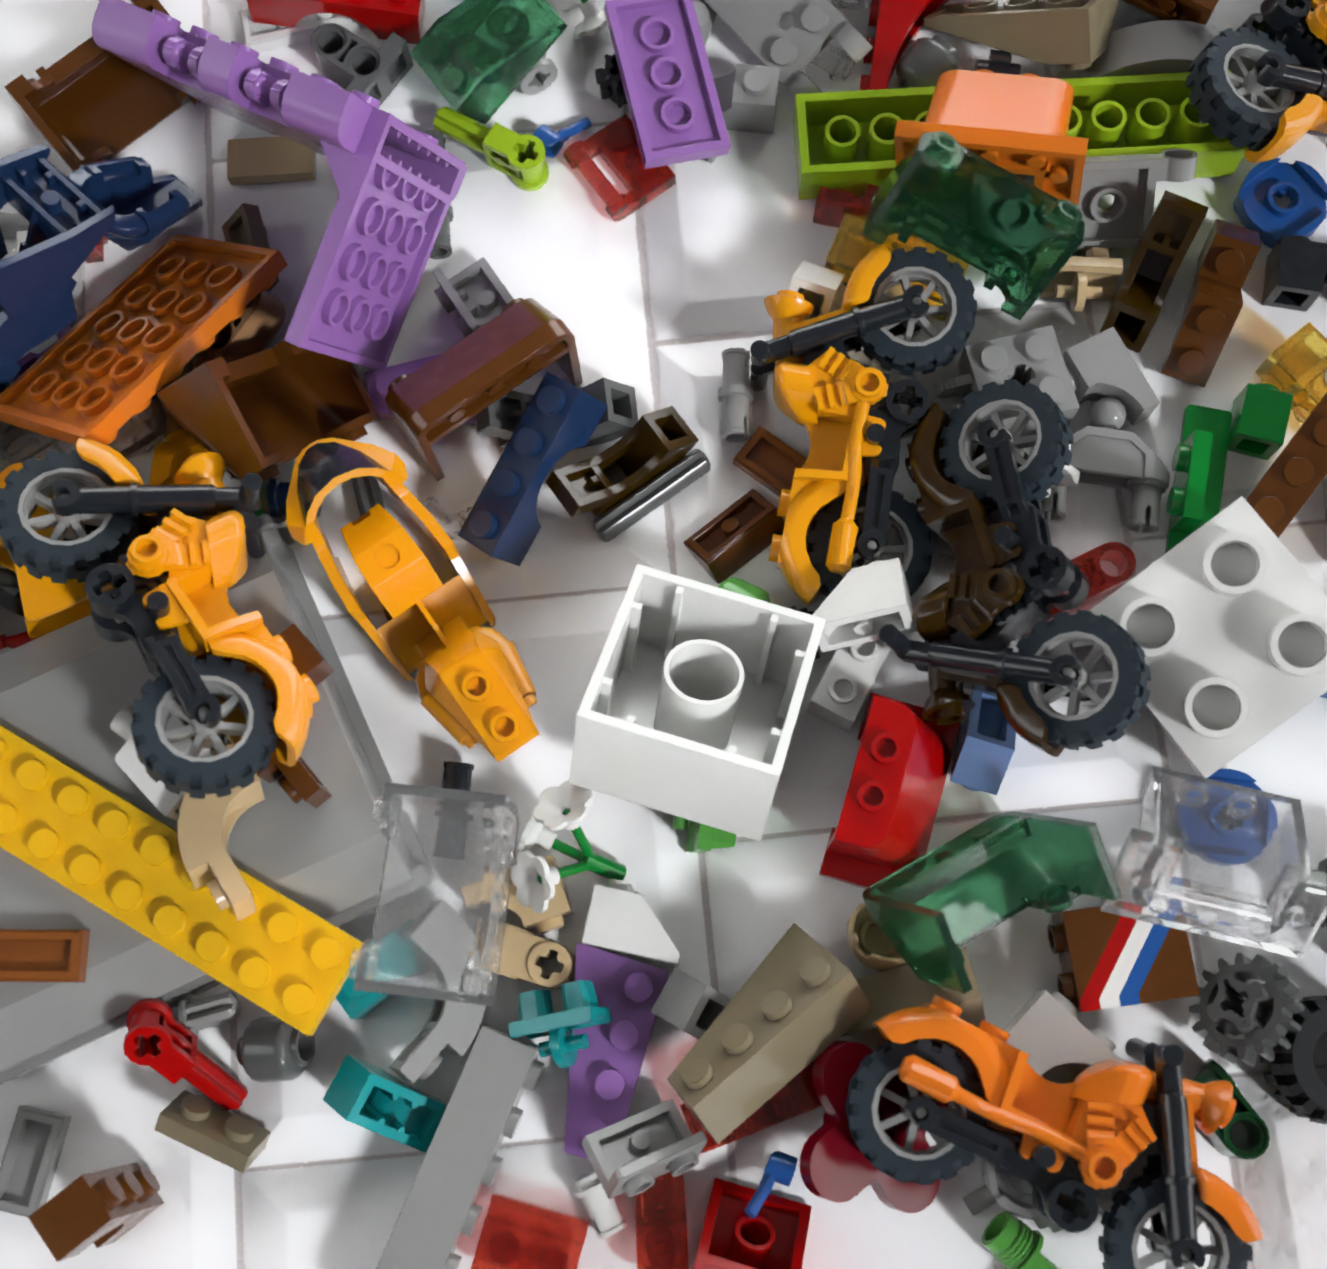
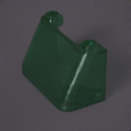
[862,131,1085,320]

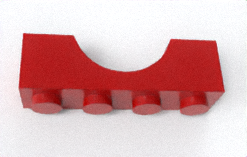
[247,0,425,45]

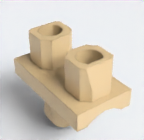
[1032,245,1123,312]

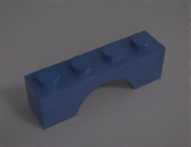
[458,371,608,567]

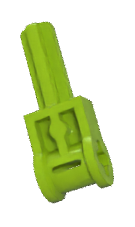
[433,106,549,191]

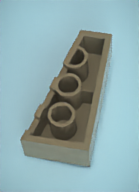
[667,923,873,1144]

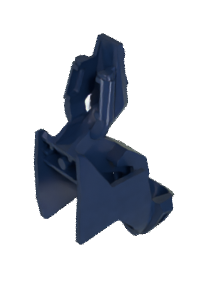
[0,145,203,393]

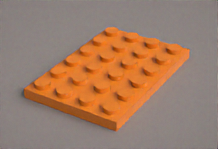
[0,234,288,445]

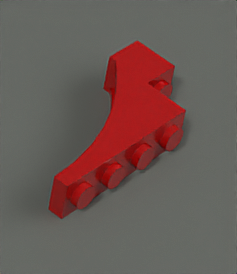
[859,0,950,91]

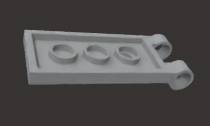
[705,0,873,97]
[969,148,1198,255]

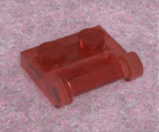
[563,113,676,222]

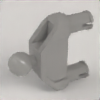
[1041,397,1170,533]

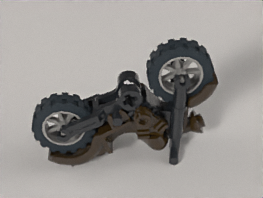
[879,379,1151,757]

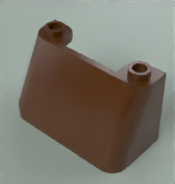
[5,0,201,172]
[156,340,380,483]

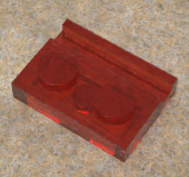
[471,1192,591,1269]

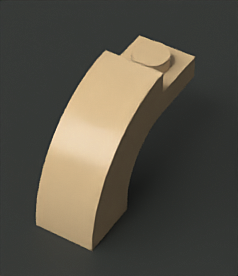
[177,743,265,922]

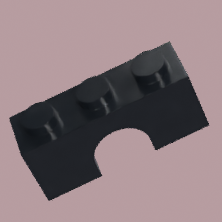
[1262,236,1327,312]

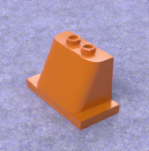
[894,69,1089,205]

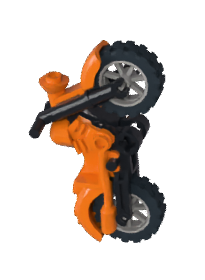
[845,995,1263,1269]

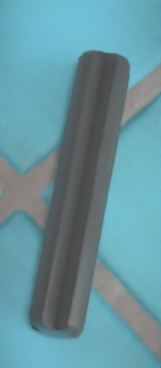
[592,449,711,542]

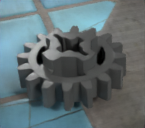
[1189,953,1305,1066]

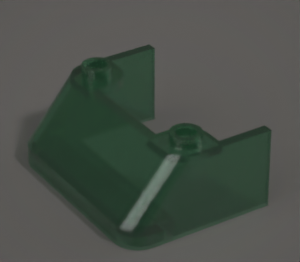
[862,811,1122,994]

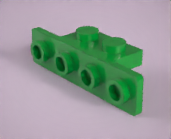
[1165,404,1232,553]

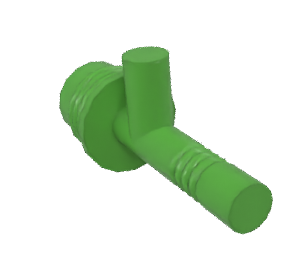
[982,1211,1059,1269]

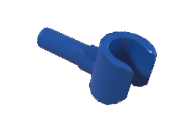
[533,117,591,158]
[744,1151,798,1218]

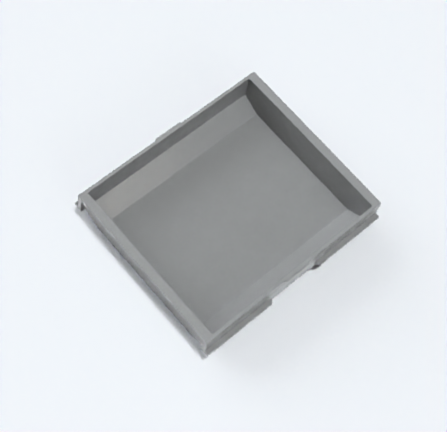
[0,527,435,1086]

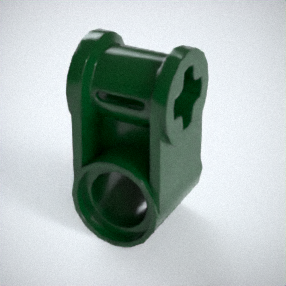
[1191,1058,1270,1159]

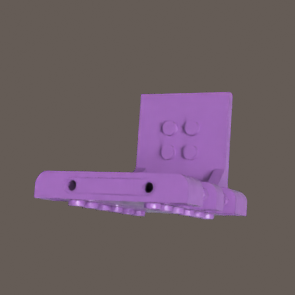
[92,0,468,370]

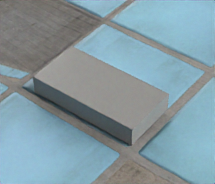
[0,1105,72,1217]

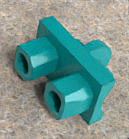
[508,980,612,1069]

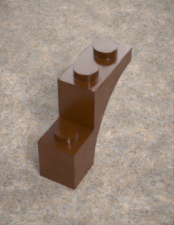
[1161,219,1261,388]

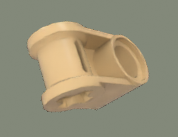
[483,920,575,990]

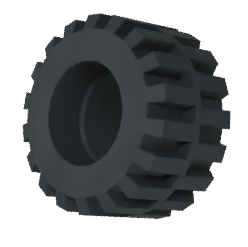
[1260,995,1327,1124]

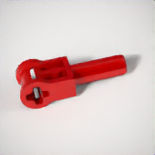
[123,998,248,1111]

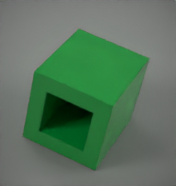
[1228,383,1294,460]

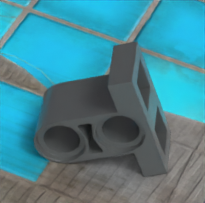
[311,23,414,107]

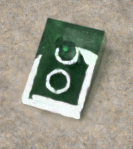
[410,0,568,125]

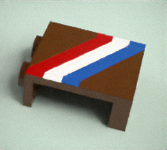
[1047,895,1200,1012]

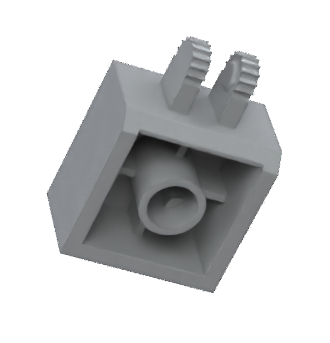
[934,325,1080,438]

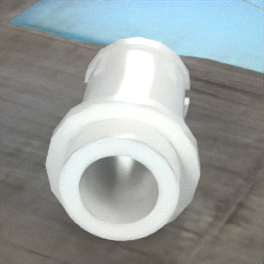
[574,1170,627,1240]

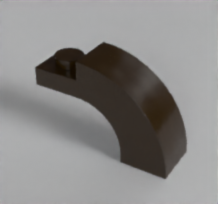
[1099,190,1209,353]
[545,406,699,518]

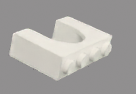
[1002,990,1202,1216]

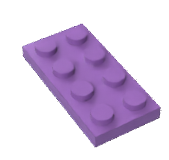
[604,0,731,169]

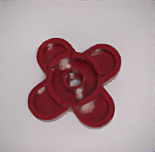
[799,1040,950,1213]

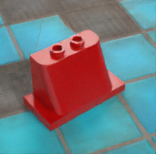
[819,692,961,903]

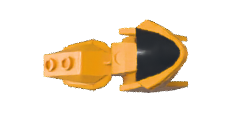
[286,437,540,762]

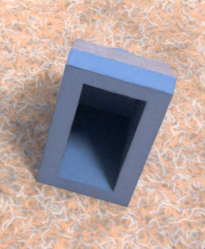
[950,689,1016,795]

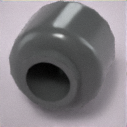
[896,35,960,88]
[236,1016,315,1083]

